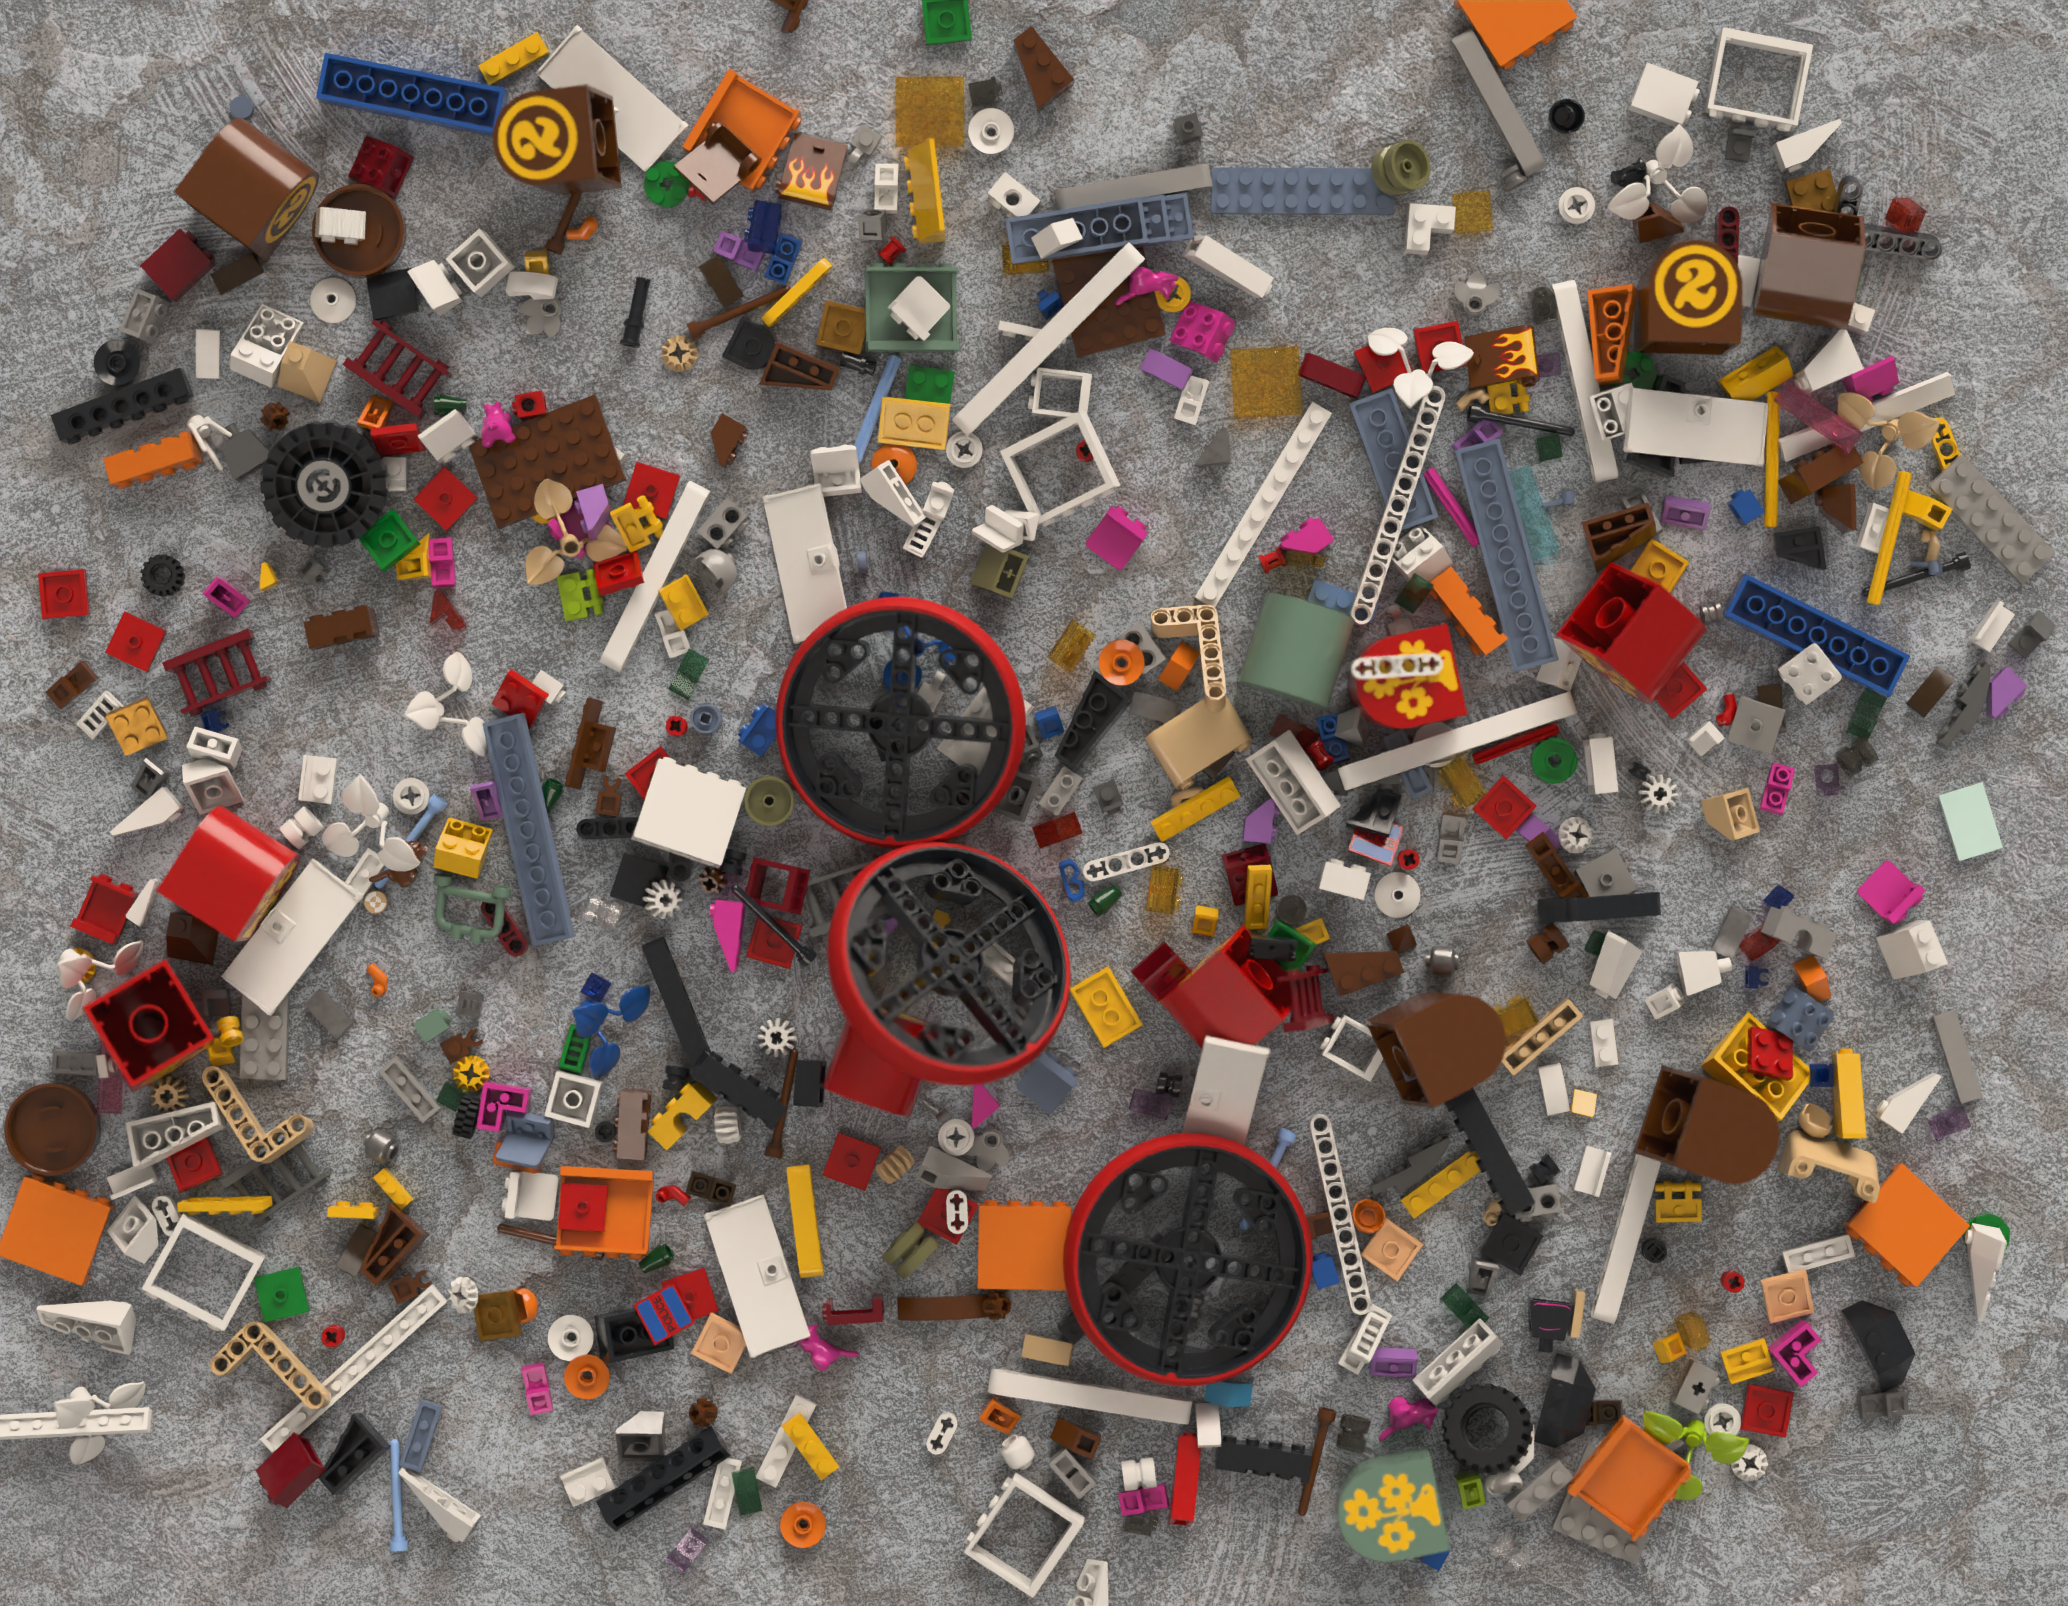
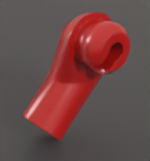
[1716,693,1737,726]
[656,1185,691,1207]

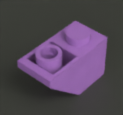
[574,484,611,541]
[1986,666,2027,719]
[1242,797,1279,844]

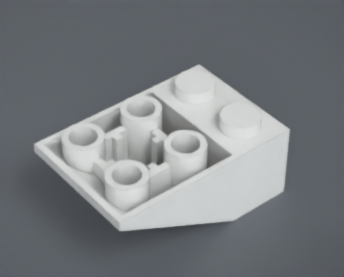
[230,304,304,388]

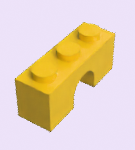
[647,1081,717,1151]

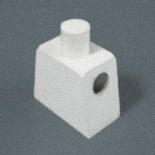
[1675,951,1732,996]

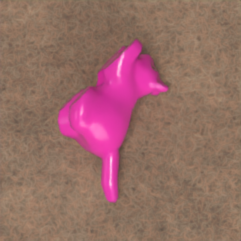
[1115,266,1179,306]
[481,401,515,448]
[796,1324,859,1371]
[1378,1397,1438,1442]

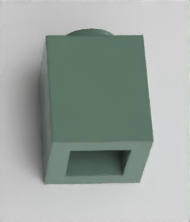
[413,1008,452,1043]

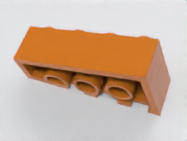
[1587,284,1637,386]
[103,431,203,489]
[1427,567,1508,658]

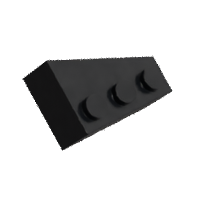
[318,1413,391,1495]

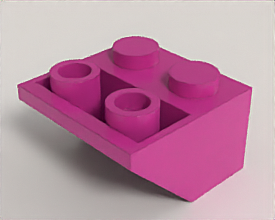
[1278,517,1334,556]

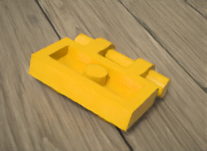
[1486,380,1530,415]
[610,495,663,553]
[1654,1180,1702,1223]

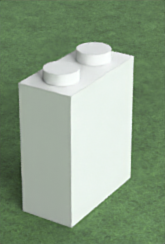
[1628,62,1700,127]

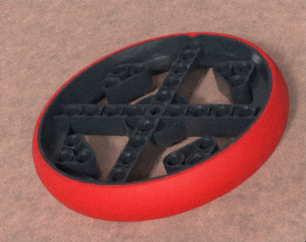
[775,597,1026,849]
[827,842,1071,1086]
[1063,1133,1313,1386]

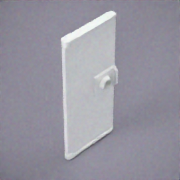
[536,25,689,172]
[1624,388,1768,467]
[762,483,847,644]
[221,858,363,1016]
[1182,1037,1269,1145]
[703,1194,811,1358]

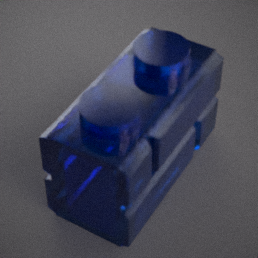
[744,200,782,255]

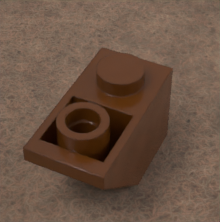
[1632,203,1684,243]
[711,413,748,468]
[1050,1417,1101,1460]

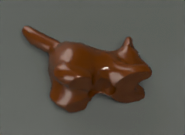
[369,840,429,888]

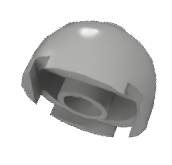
[693,549,737,595]

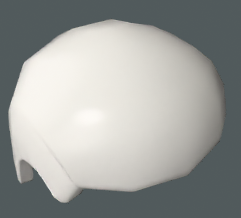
[1485,1467,1523,1495]

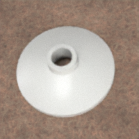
[968,108,1014,154]
[310,277,356,323]
[1375,872,1420,918]
[548,1315,594,1361]

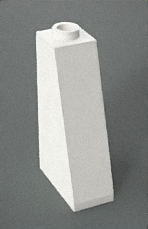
[1182,235,1273,298]

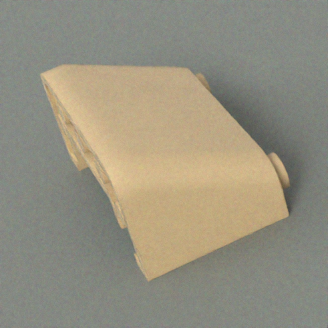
[1145,696,1254,790]
[1777,1130,1880,1203]

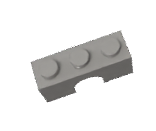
[1761,906,1836,959]
[1503,1456,1574,1522]

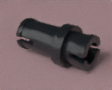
[840,352,877,376]

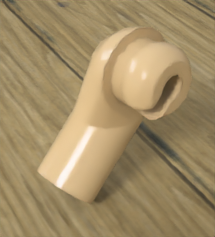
[1455,388,1489,412]
[1920,530,1940,562]
[1170,786,1203,808]
[1483,1200,1502,1226]

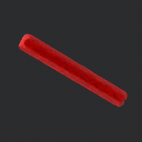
[1472,722,1559,765]

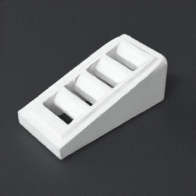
[902,508,942,559]
[76,691,124,740]
[126,879,160,927]
[1346,1311,1389,1364]

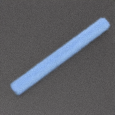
[854,355,901,463]

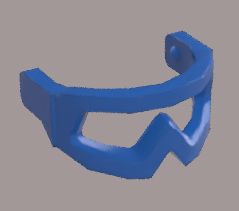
[1059,859,1085,902]

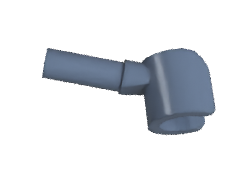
[1543,491,1574,509]
[1911,560,1943,575]

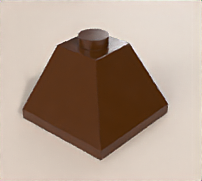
[1815,484,1857,534]
[166,912,219,965]

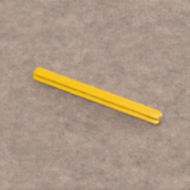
[1764,391,1780,528]
[1867,471,1912,605]

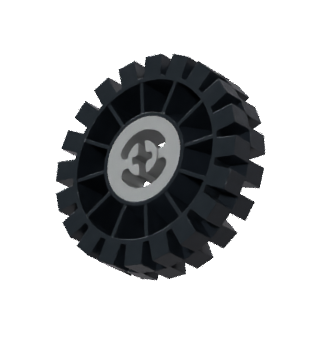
[260,420,390,548]

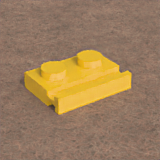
[658,574,709,631]
[327,1201,379,1219]
[1720,1338,1775,1385]

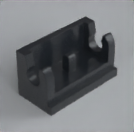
[1247,934,1298,961]
[793,1059,827,1108]

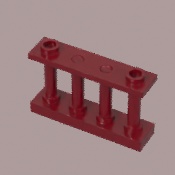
[342,320,452,419]
[162,629,272,717]
[1277,965,1334,1033]

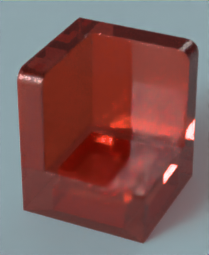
[1885,198,1927,232]

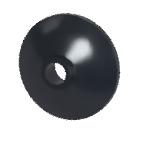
[94,340,140,386]

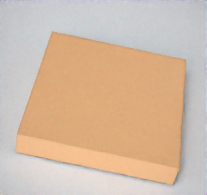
[1360,1218,1424,1282]
[1760,1269,1814,1324]
[691,1312,746,1374]

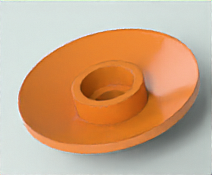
[871,444,917,485]
[1099,640,1145,686]
[564,1354,610,1399]
[780,1501,826,1548]

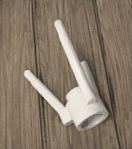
[187,415,232,471]

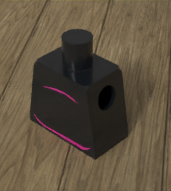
[1528,1297,1574,1353]

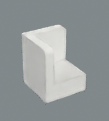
[1686,721,1725,756]

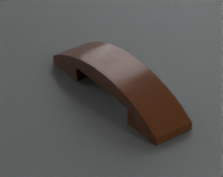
[1525,832,1589,898]
[897,1294,990,1321]

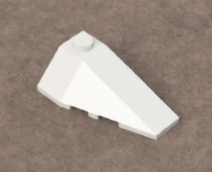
[36,1301,136,1355]
[398,1467,481,1543]
[1067,1559,1109,1606]

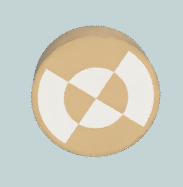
[364,891,388,914]

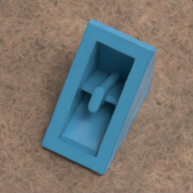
[1204,1380,1253,1407]

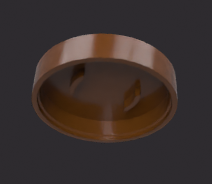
[312,184,406,278]
[4,1083,101,1176]

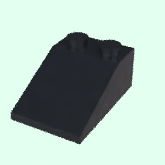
[594,1308,674,1363]

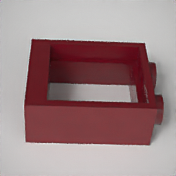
[745,857,811,915]

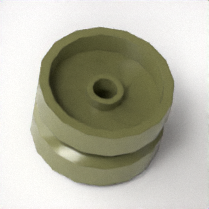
[1371,140,1431,196]
[743,776,795,826]
[881,1221,939,1280]

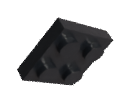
[1480,1213,1543,1276]

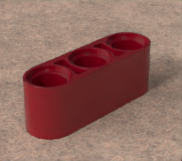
[1714,206,1740,265]
[1298,353,1366,399]
[481,902,529,956]

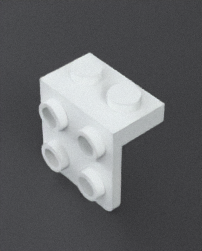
[887,276,950,341]
[810,445,862,497]
[1778,643,1842,705]
[502,1170,559,1221]

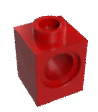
[512,390,548,420]

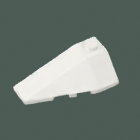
[1965,1223,2007,1322]

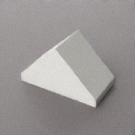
[1031,218,1083,259]

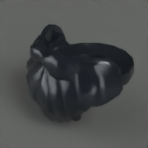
[1610,158,1647,188]

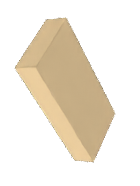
[1568,1289,1586,1338]

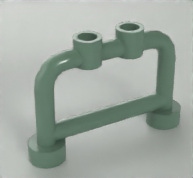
[433,874,511,943]

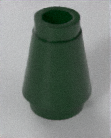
[434,394,467,417]
[542,778,564,814]
[1088,885,1122,917]
[639,1244,674,1274]

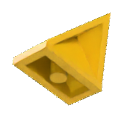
[396,532,431,580]

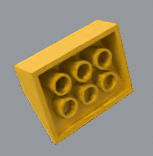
[904,138,946,244]
[1701,1011,1816,1122]

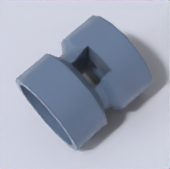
[690,704,723,734]

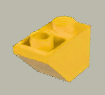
[1903,490,1953,532]

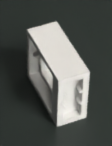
[1028,367,1092,419]
[1583,733,1618,795]
[1319,1014,1383,1082]

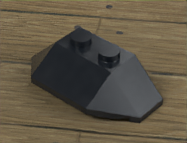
[1841,1300,1915,1393]
[1534,1353,1596,1448]

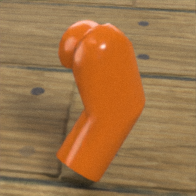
[567,216,598,240]
[365,962,388,997]

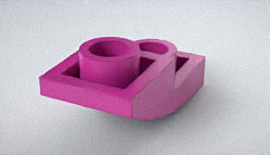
[1759,762,1795,816]

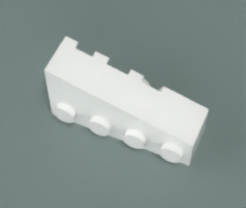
[126,1102,226,1170]

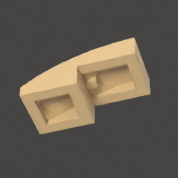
[1021,1334,1074,1366]

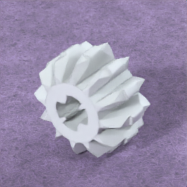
[1639,775,1679,813]
[642,880,683,919]
[757,1018,797,1057]
[714,1104,742,1144]

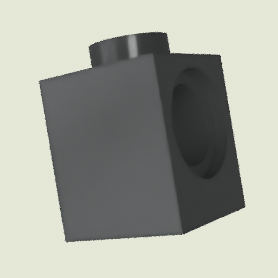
[1173,112,1203,146]
[858,209,887,240]

